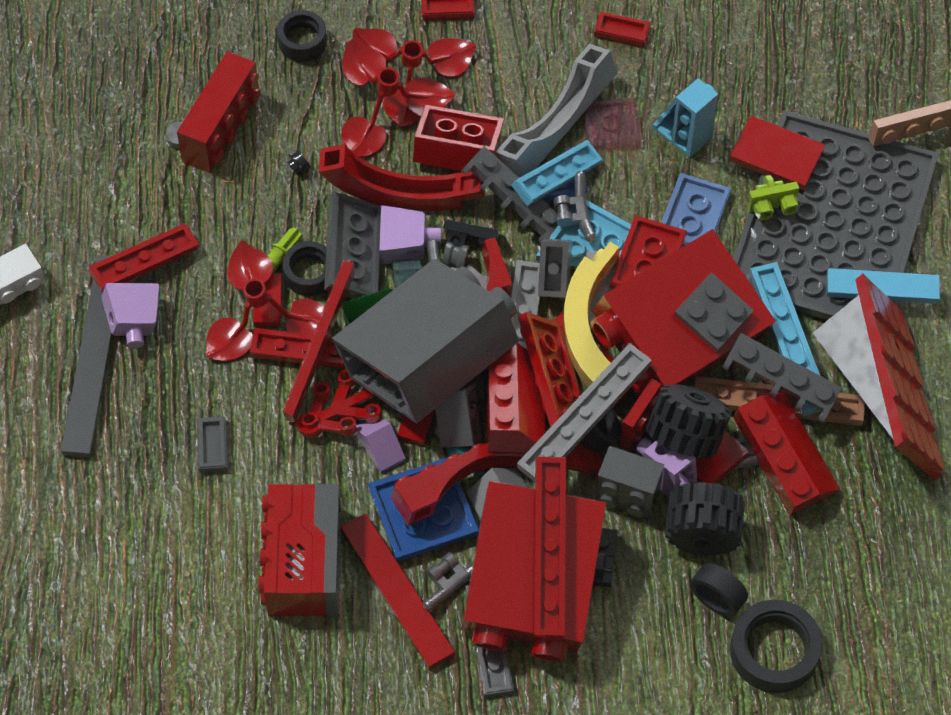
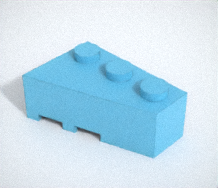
[651,78,718,158]

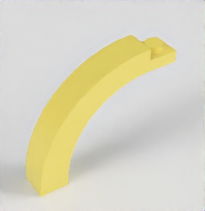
[564,242,619,408]

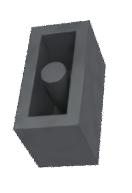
[538,239,572,298]

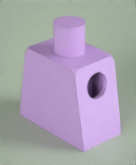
[379,206,441,265]
[101,283,159,348]
[637,437,697,497]

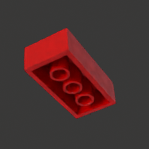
[177,51,261,173]

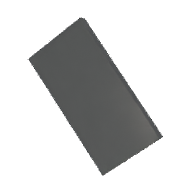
[324,191,381,299]

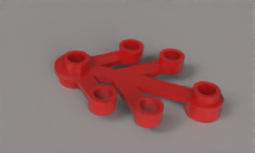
[296,369,382,438]

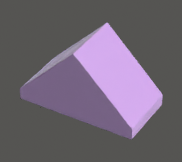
[355,418,406,473]

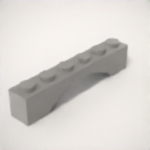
[496,44,617,178]

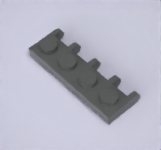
[461,146,558,244]
[722,333,842,423]

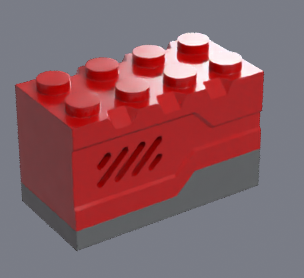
[259,484,341,616]

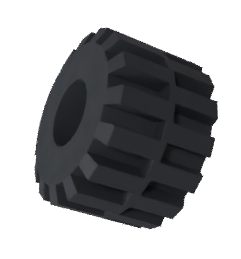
[646,384,732,458]
[665,482,745,555]

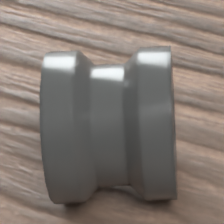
[442,242,469,269]

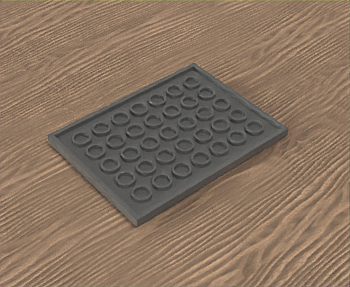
[734,110,939,320]

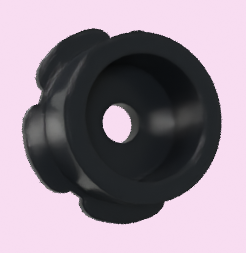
[287,150,311,175]

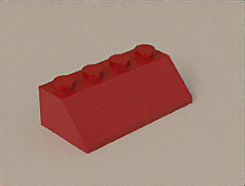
[486,343,545,453]
[733,392,840,516]

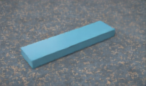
[511,140,603,207]
[827,268,940,304]

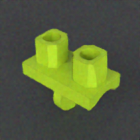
[747,175,799,221]

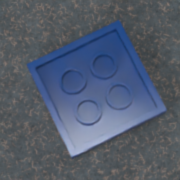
[368,457,479,562]

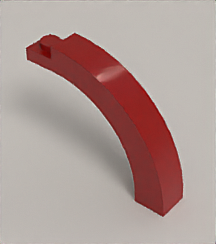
[319,144,485,211]

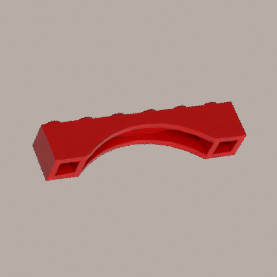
[391,424,549,526]

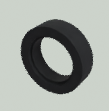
[730,600,822,693]

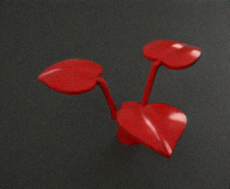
[352,27,476,127]
[341,40,455,158]
[206,240,324,362]

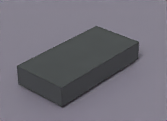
[197,416,228,473]

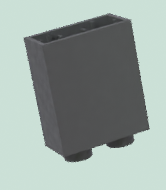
[332,258,519,424]

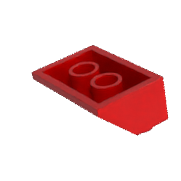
[413,105,504,171]

